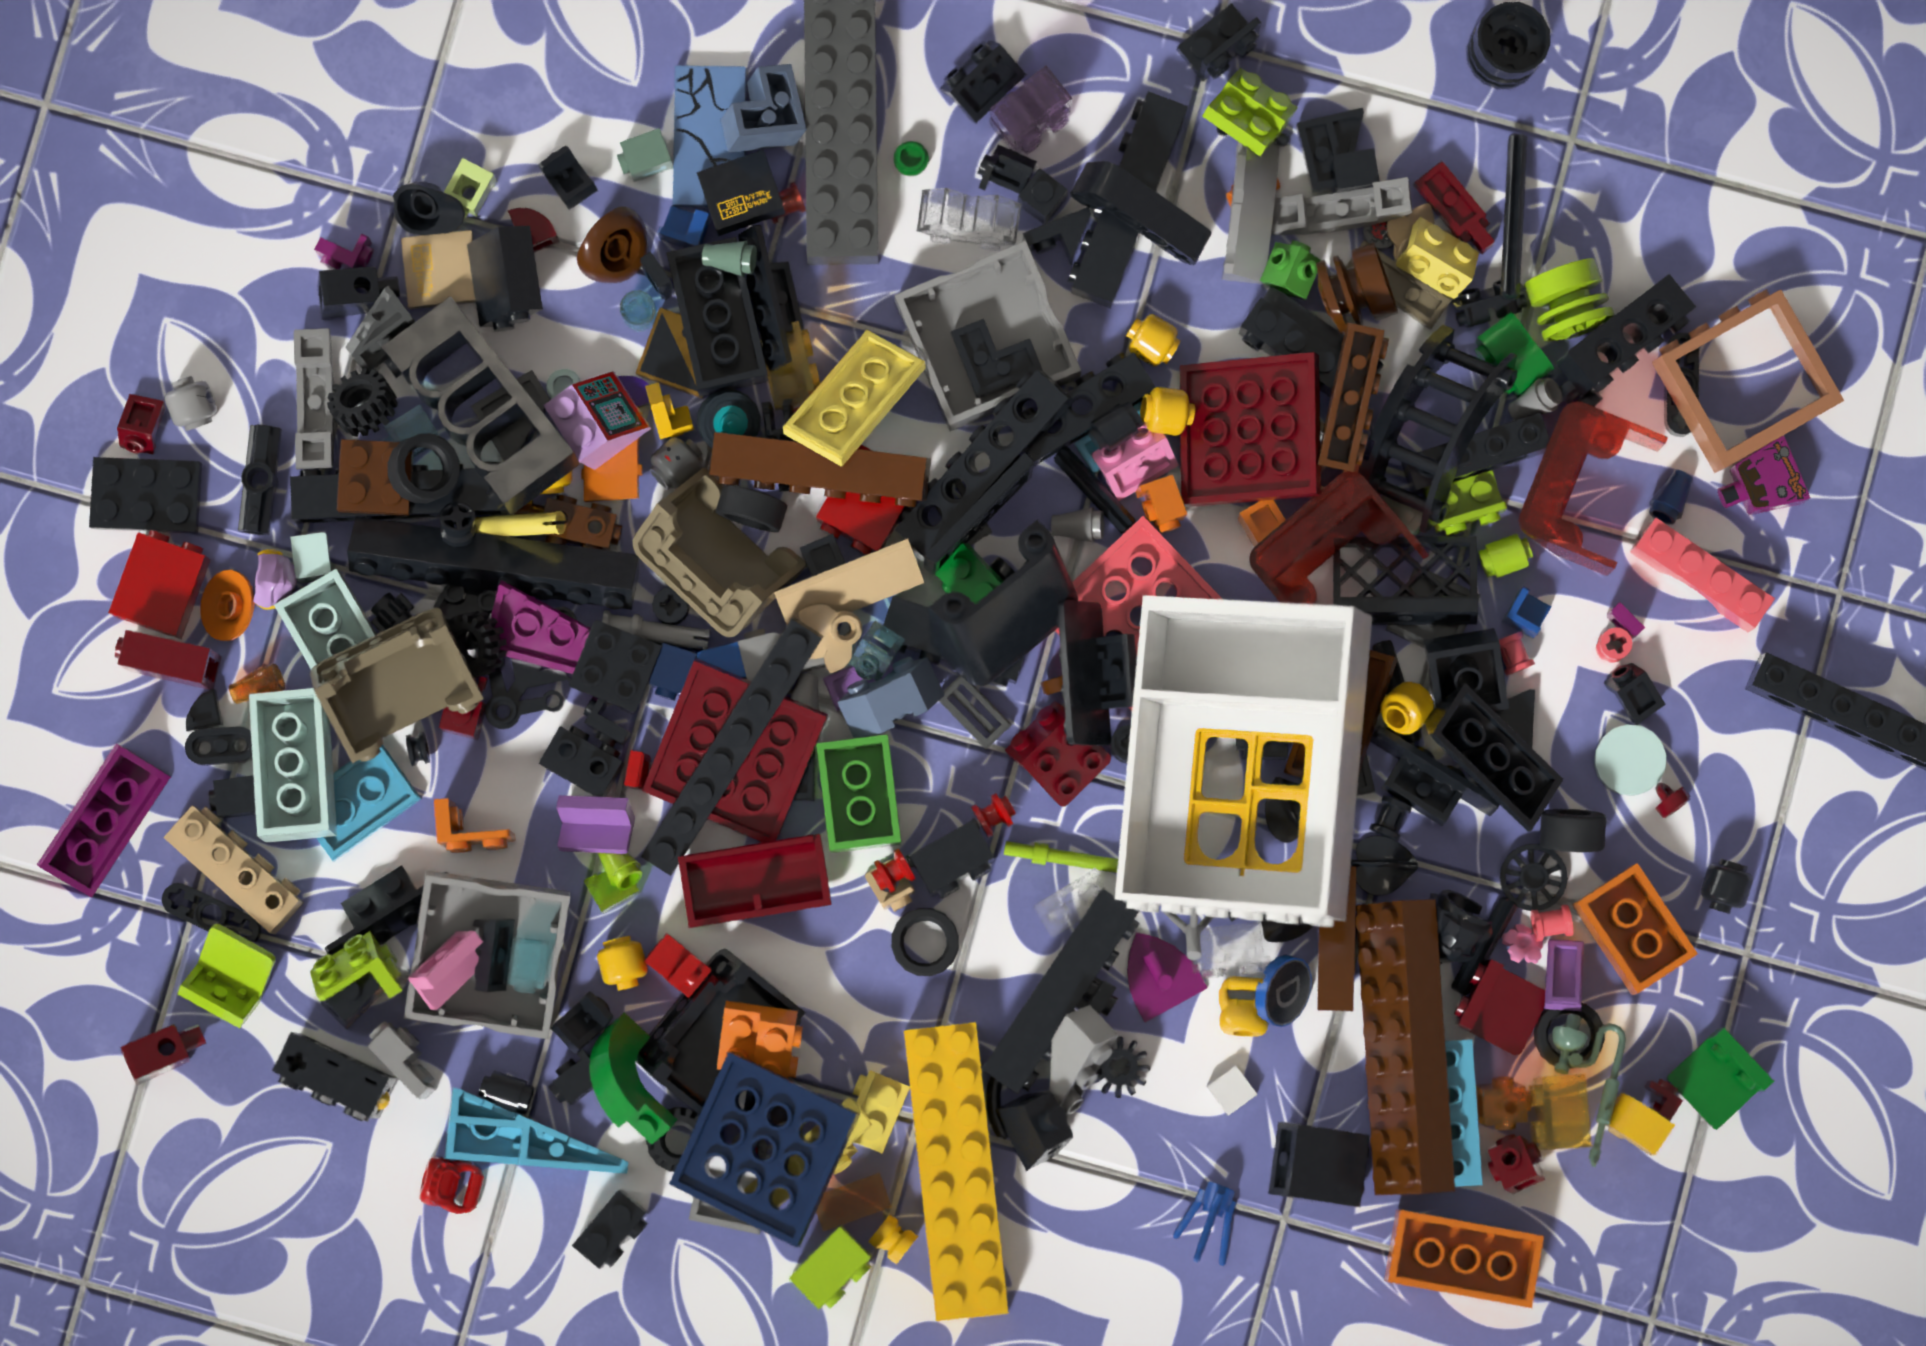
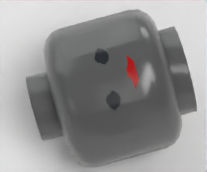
[649,437,703,490]

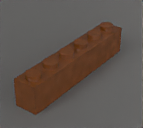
[709,432,931,507]

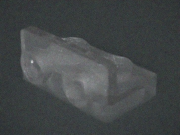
[1033,868,1107,937]

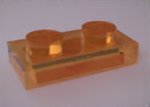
[816,1173,892,1232]

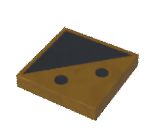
[635,307,703,399]

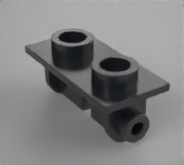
[1450,280,1528,328]

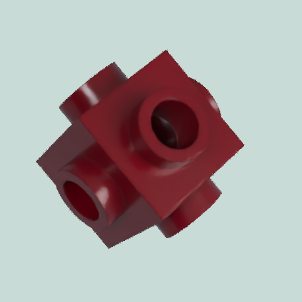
[1487,1134,1546,1194]

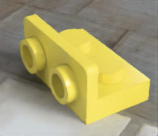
[852,1070,910,1154]

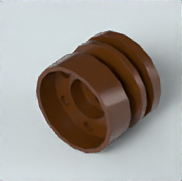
[1316,242,1398,333]

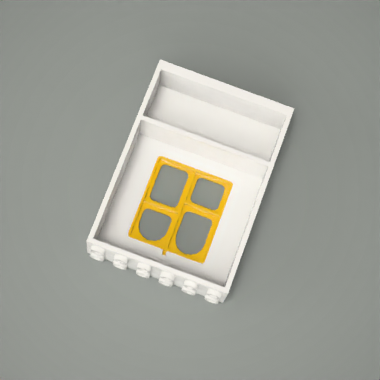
[1115,595,1372,927]

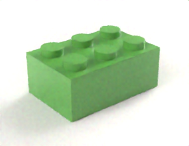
[816,734,902,853]

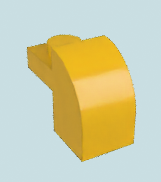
[1606,1092,1675,1156]

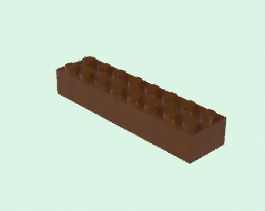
[1356,899,1455,1196]

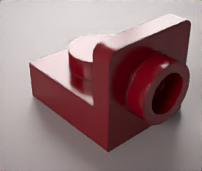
[117,394,165,455]
[1644,1079,1683,1121]

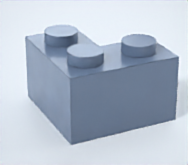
[721,64,807,152]

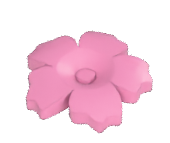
[1502,924,1544,964]

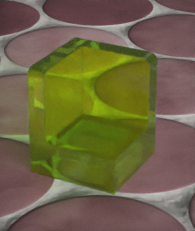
[584,872,641,913]

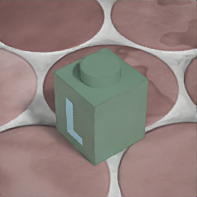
[617,128,673,182]

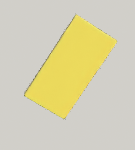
[783,330,926,466]

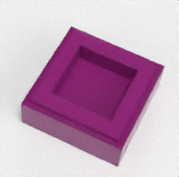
[1607,602,1646,639]

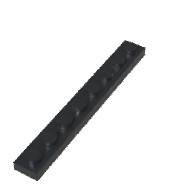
[641,617,824,876]

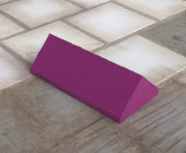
[36,743,171,898]

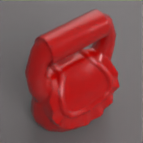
[419,1156,485,1214]

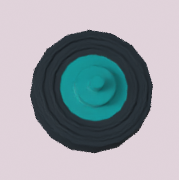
[697,389,761,448]

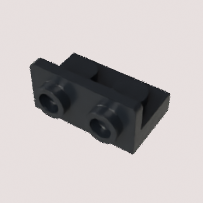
[940,41,1027,123]

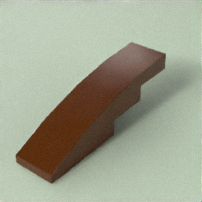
[1317,866,1356,1011]

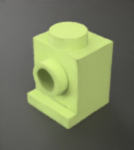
[444,158,497,218]

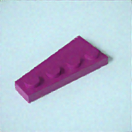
[491,580,591,674]

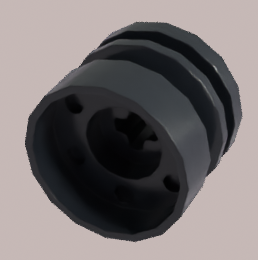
[1466,2,1551,89]

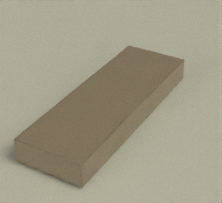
[1346,240,1452,330]

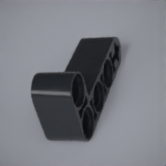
[1070,161,1212,265]

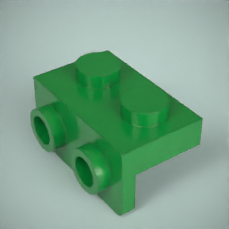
[935,543,1004,604]

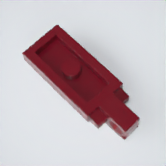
[1413,161,1495,254]

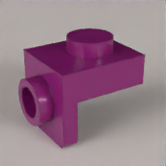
[314,234,374,270]

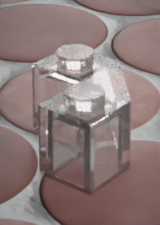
[916,188,1022,251]

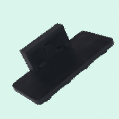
[1056,600,1137,746]

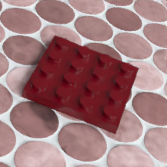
[1180,352,1321,507]
[642,658,829,842]

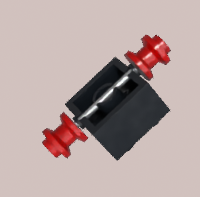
[871,793,1016,899]

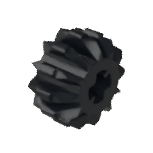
[1094,1036,1150,1098]

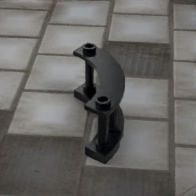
[1351,324,1517,533]

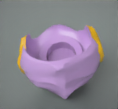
[253,549,297,609]

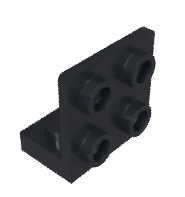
[1176,3,1262,82]
[569,620,662,714]

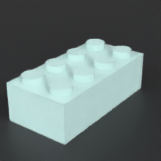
[274,569,377,669]
[249,688,337,843]

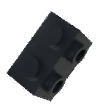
[539,725,625,797]
[572,1189,649,1269]

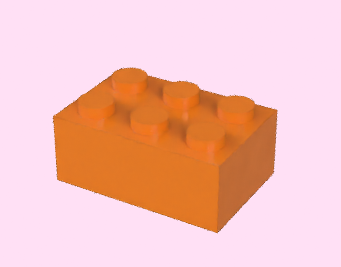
[1572,863,1698,995]

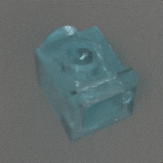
[848,621,905,681]

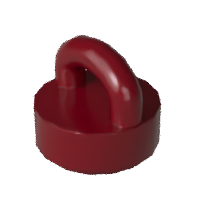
[1655,782,1691,819]

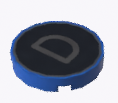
[1255,954,1312,1027]

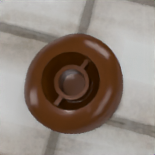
[577,206,649,284]

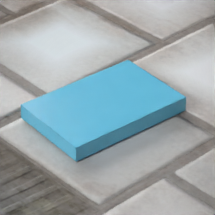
[316,745,422,862]

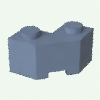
[837,657,945,738]

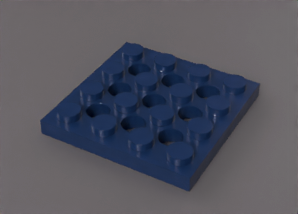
[669,1052,860,1248]

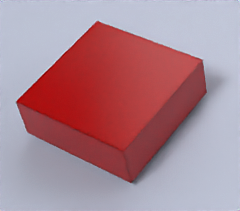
[624,750,651,791]

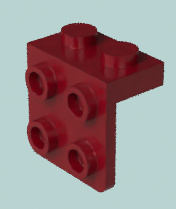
[1004,700,1111,807]
[1453,959,1545,1055]

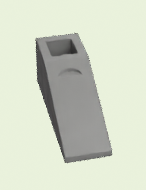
[1050,1005,1118,1114]

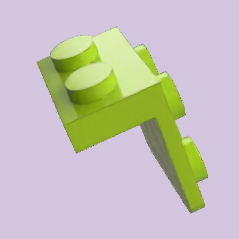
[177,924,276,1029]
[310,931,402,1001]

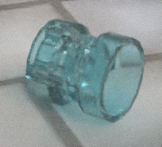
[620,290,657,331]

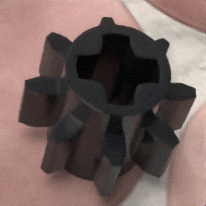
[371,592,415,632]

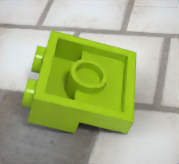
[1202,67,1298,156]

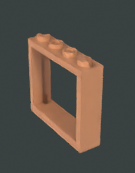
[1652,289,1844,473]

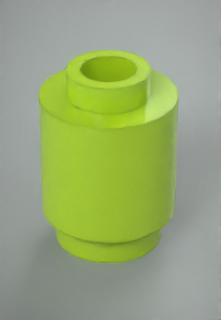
[1477,533,1533,578]

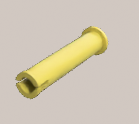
[475,511,566,537]

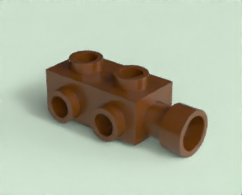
[514,495,623,551]

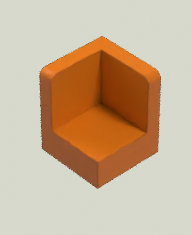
[1238,500,1289,549]

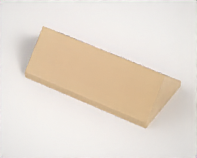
[774,539,924,625]

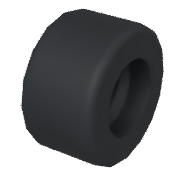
[1540,809,1606,853]

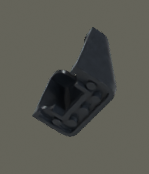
[929,520,1078,686]
[636,948,806,1114]

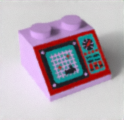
[544,371,651,470]

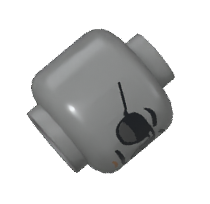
[164,376,217,431]

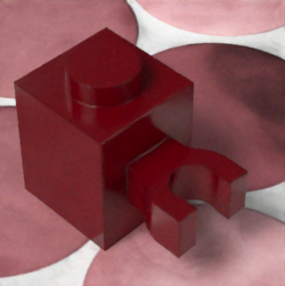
[439,676,488,740]

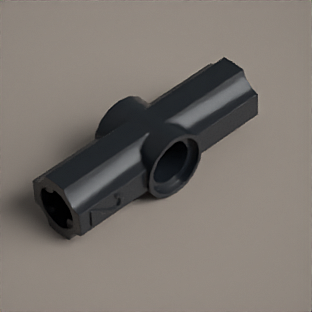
[238,424,282,535]

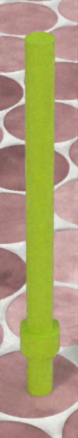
[1004,841,1118,873]

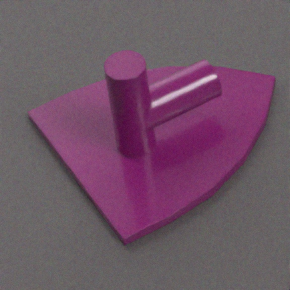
[1127,932,1208,1022]

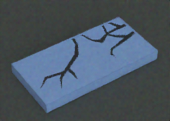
[673,66,746,207]

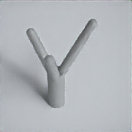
[1163,909,1214,960]

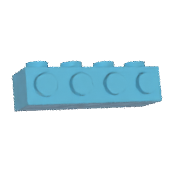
[1445,1039,1483,1187]

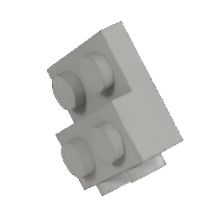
[367,1021,436,1100]

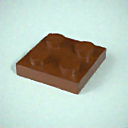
[337,439,414,515]

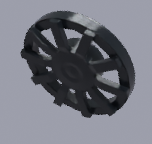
[1499,844,1568,911]

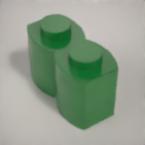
[1475,312,1555,398]

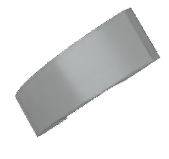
[1271,177,1412,235]
[294,328,334,470]

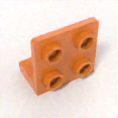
[434,798,516,853]

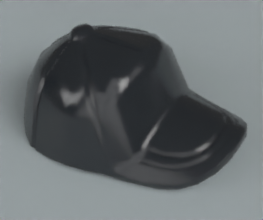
[393,181,465,235]

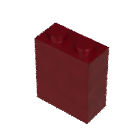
[114,630,222,690]

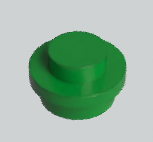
[893,141,929,177]

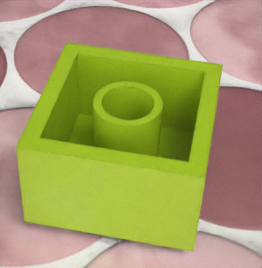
[788,1225,872,1310]

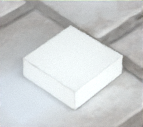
[1206,1065,1257,1116]

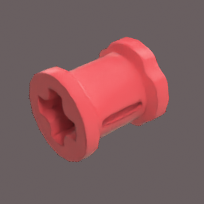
[1595,627,1633,663]
[1499,631,1535,676]
[1530,904,1573,942]

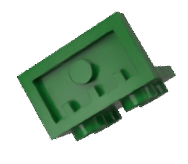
[1666,1028,1774,1130]

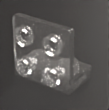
[1191,922,1271,979]

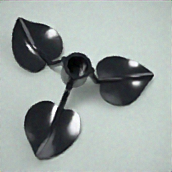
[1261,777,1418,943]

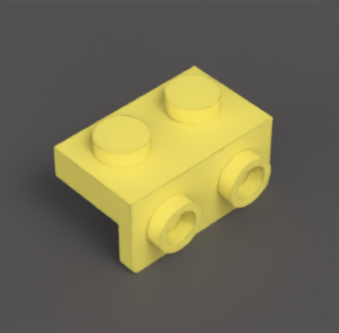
[1396,217,1479,299]

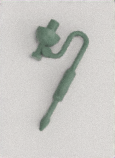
[1552,1014,1626,1167]

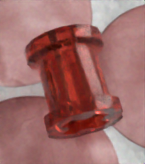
[771,182,806,224]

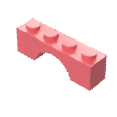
[1630,518,1775,632]

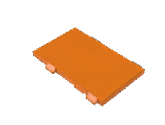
[581,407,643,502]

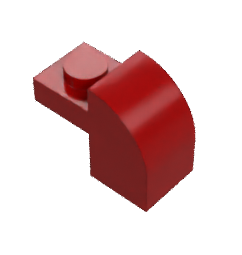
[644,932,712,998]

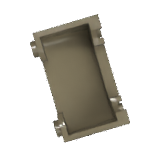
[632,467,807,637]
[310,608,484,763]

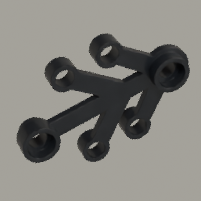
[485,607,577,729]

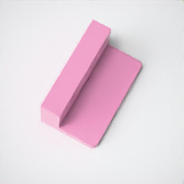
[408,931,483,1010]

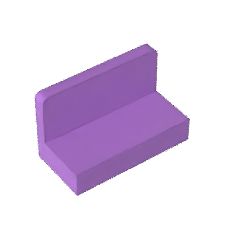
[556,795,635,854]

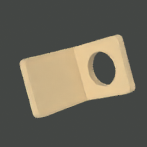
[865,858,915,912]

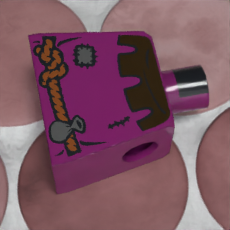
[1717,436,1811,515]

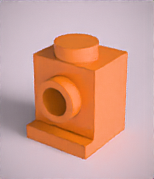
[1135,474,1187,534]

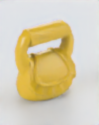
[1219,976,1269,1037]

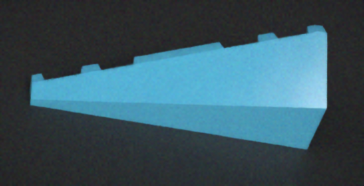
[444,1088,628,1174]

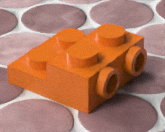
[717,1001,803,1079]

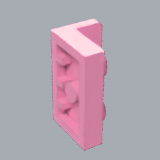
[1091,422,1179,501]

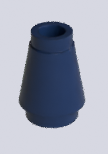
[1649,469,1693,525]

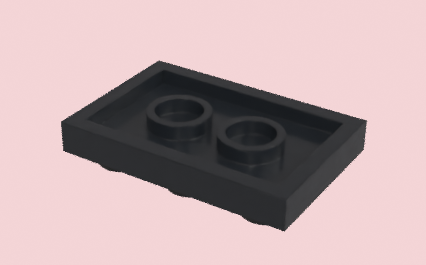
[89,457,202,534]

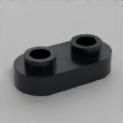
[185,726,253,766]

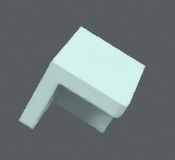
[290,532,335,583]

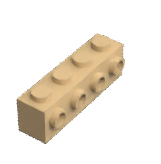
[163,805,304,935]

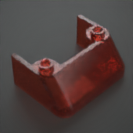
[1518,402,1668,576]
[1249,471,1429,605]

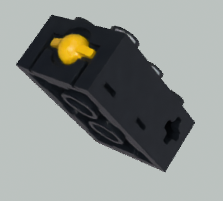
[272,1032,398,1122]

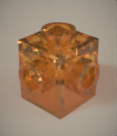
[1476,1076,1532,1130]

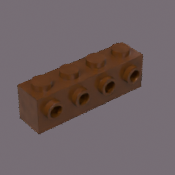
[1318,322,1389,472]

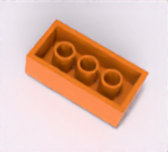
[1384,1209,1544,1308]

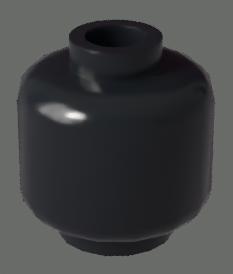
[1701,858,1753,914]

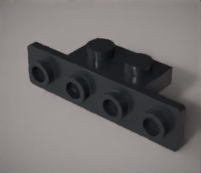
[738,225,804,371]
[1370,725,1500,826]
[324,865,449,956]

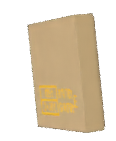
[401,230,475,310]

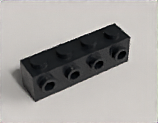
[1238,298,1340,401]

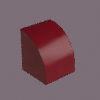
[508,208,560,253]

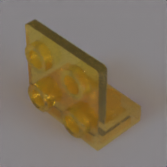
[760,321,820,411]

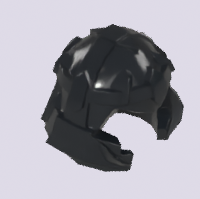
[1429,889,1492,964]

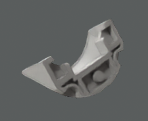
[1222,141,1279,284]

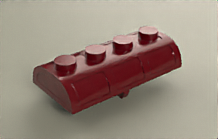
[678,834,832,928]

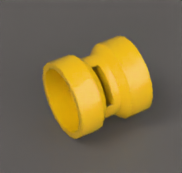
[868,1214,918,1264]

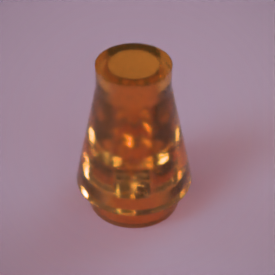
[229,663,285,705]

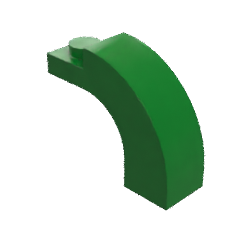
[589,1012,677,1144]

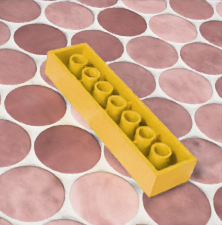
[904,1022,1009,1322]

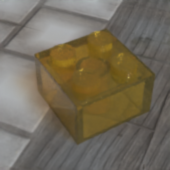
[1528,1073,1592,1150]

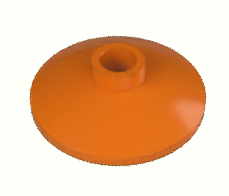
[200,570,255,641]

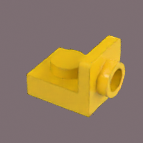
[645,382,694,439]

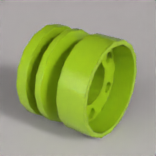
[1524,258,1615,342]

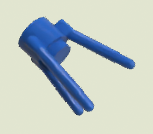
[1173,1181,1237,1266]

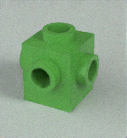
[1260,240,1322,299]

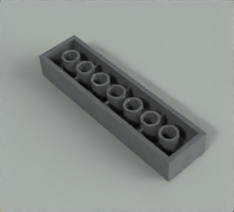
[804,0,879,265]

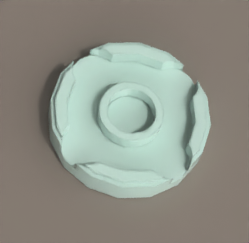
[1594,724,1667,796]

